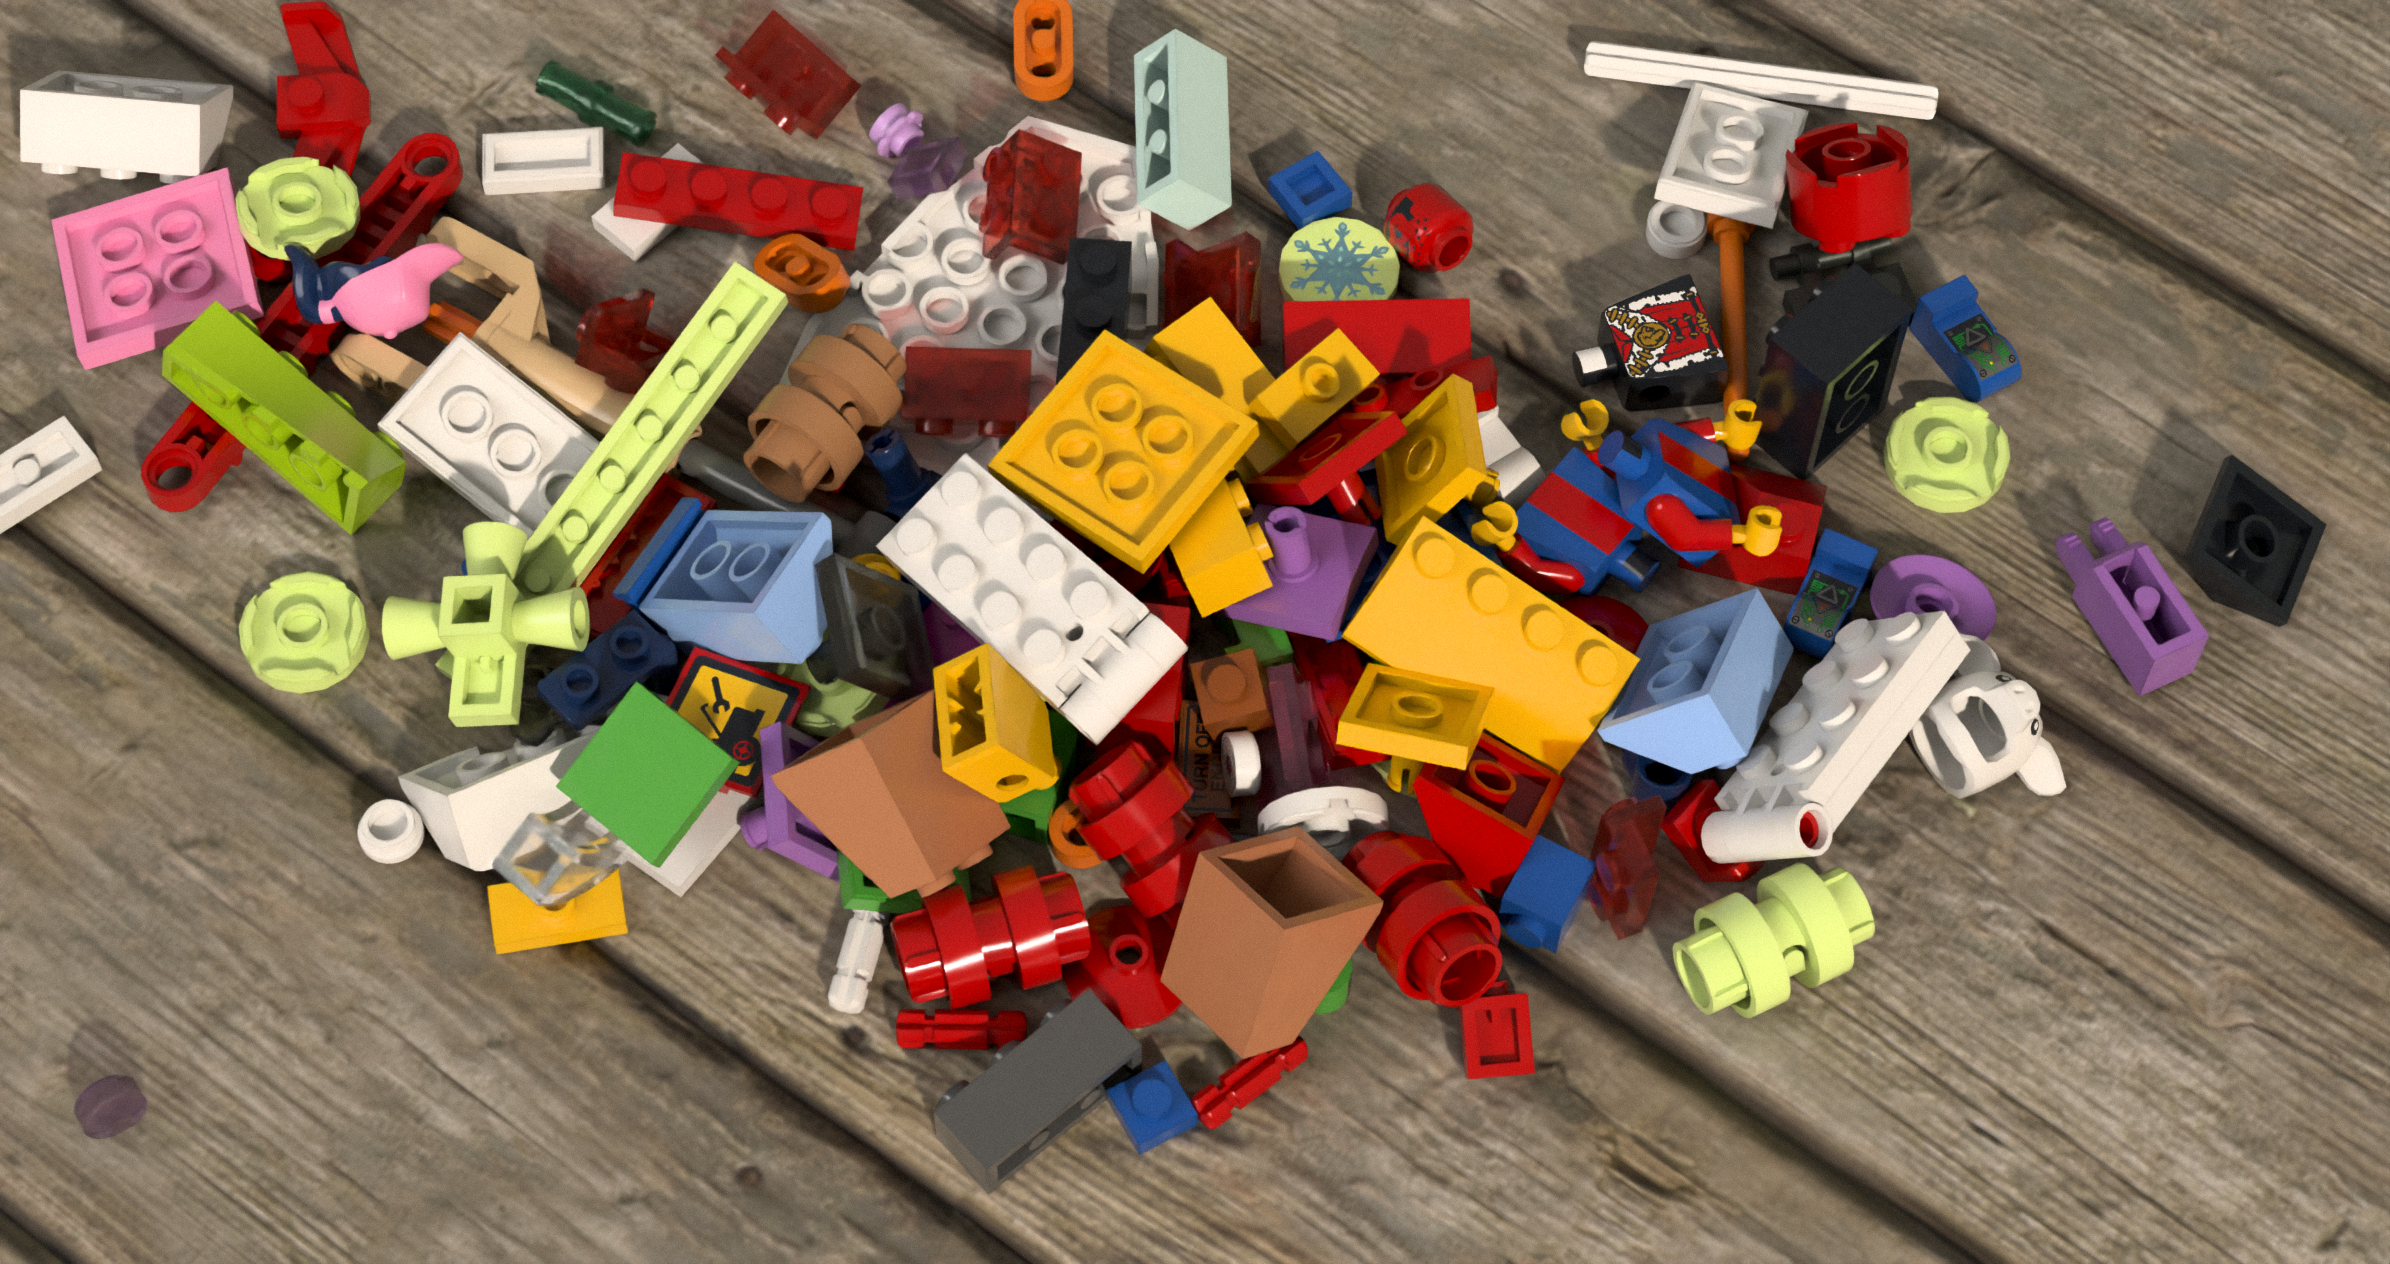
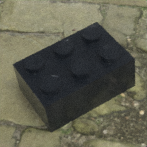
[1751,263,1912,481]

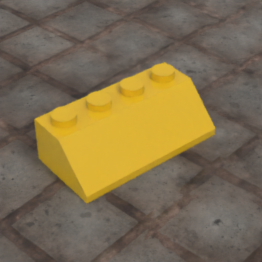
[1341,516,1640,775]

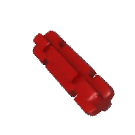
[896,1008,1027,1050]
[1191,1035,1308,1129]

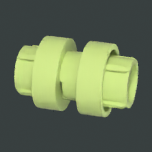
[1673,862,1875,1018]

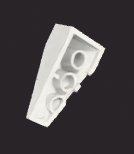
[398,692,669,871]

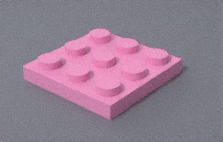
[51,167,264,370]

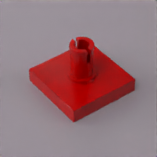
[1246,411,1408,526]

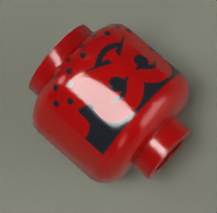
[1383,183,1474,273]

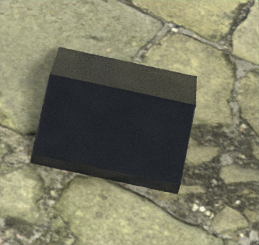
[2183,455,2327,627]

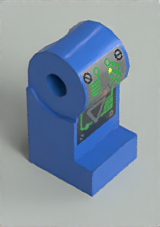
[1909,274,2022,402]
[1783,527,1879,660]

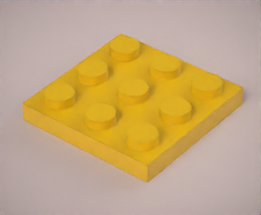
[987,330,1259,574]

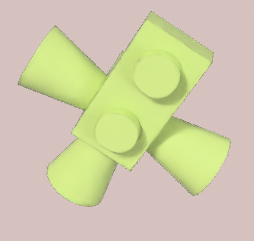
[382,522,590,727]

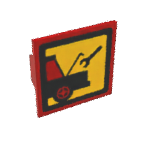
[666,647,811,799]

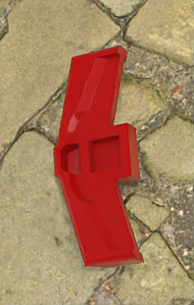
[276,1,371,178]

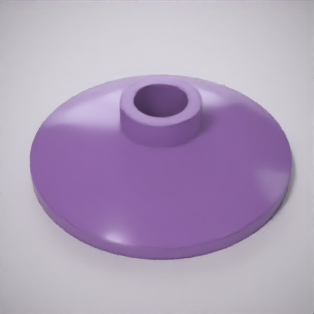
[1870,554,1996,642]

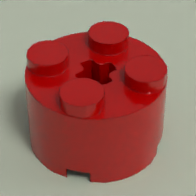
[1785,123,1912,253]

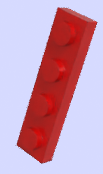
[613,152,863,251]

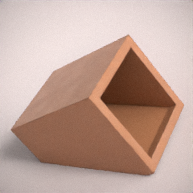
[771,688,1011,899]
[1160,826,1384,1059]

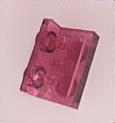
[1254,663,1330,812]

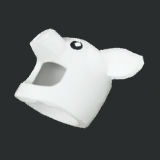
[1909,634,2066,799]

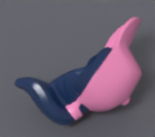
[284,243,464,339]

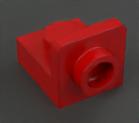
[1659,779,1765,883]
[1455,979,1535,1080]

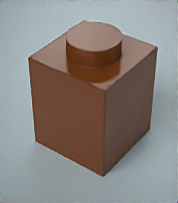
[1190,648,1279,745]

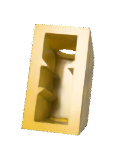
[933,642,1062,803]

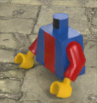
[1471,399,1660,598]
[1598,399,1782,568]

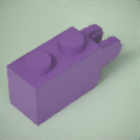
[2055,517,2209,697]

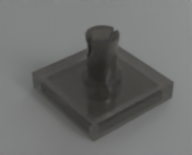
[806,553,935,703]

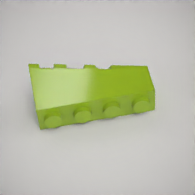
[161,300,407,536]

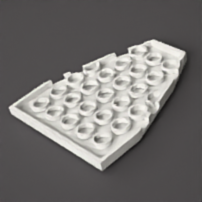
[779,116,1159,521]

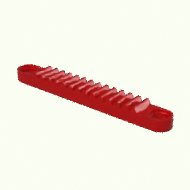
[141,133,463,512]

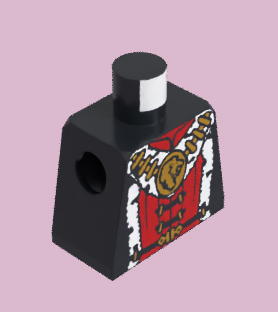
[1572,274,1729,412]

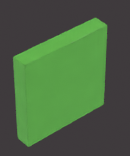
[556,681,740,868]

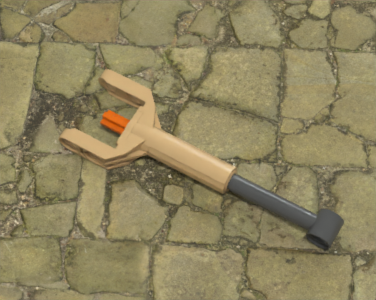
[331,216,897,575]

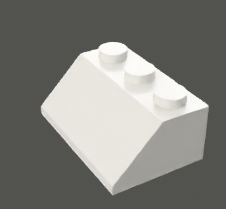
[20,70,233,184]

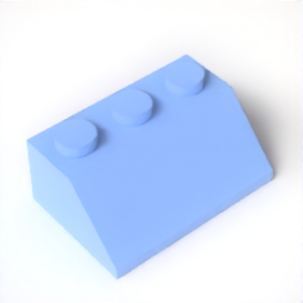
[639,510,836,664]
[1598,588,1794,774]

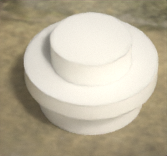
[357,799,424,864]

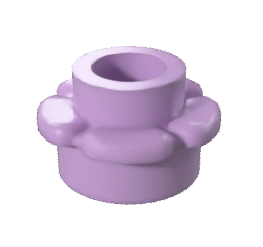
[869,103,924,158]

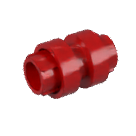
[1069,739,1236,930]
[1341,831,1503,1007]
[890,864,1092,1010]

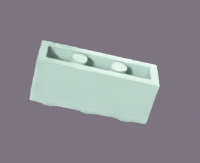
[1134,29,1232,231]

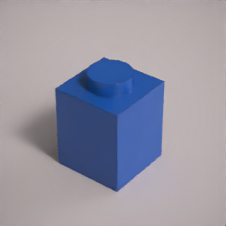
[1498,834,1596,954]

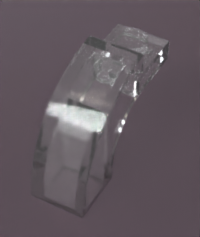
[491,800,635,906]

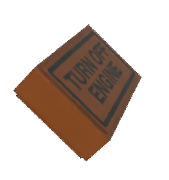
[1178,700,1241,829]

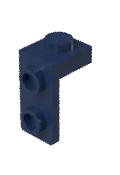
[537,609,680,731]

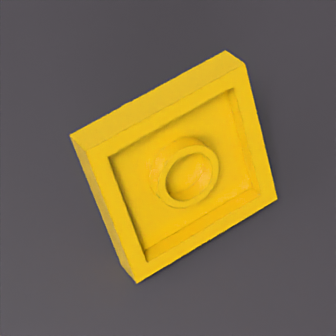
[1374,374,1500,546]
[1336,663,1495,794]

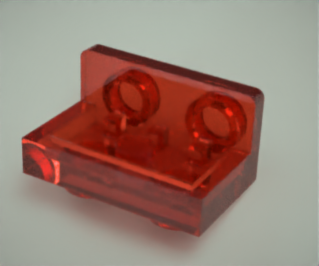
[715,9,862,140]
[978,129,1082,265]
[1163,231,1261,349]
[574,288,677,394]
[901,346,1032,438]
[1588,795,1667,940]

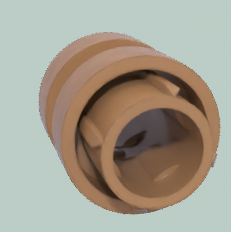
[743,323,907,503]

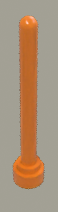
[1706,212,1755,463]

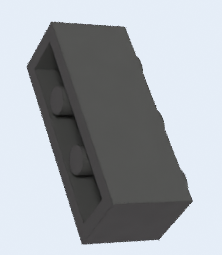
[934,989,1142,1195]

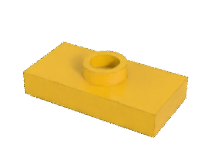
[1248,328,1380,452]
[487,865,628,955]

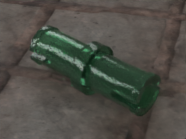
[535,59,657,147]

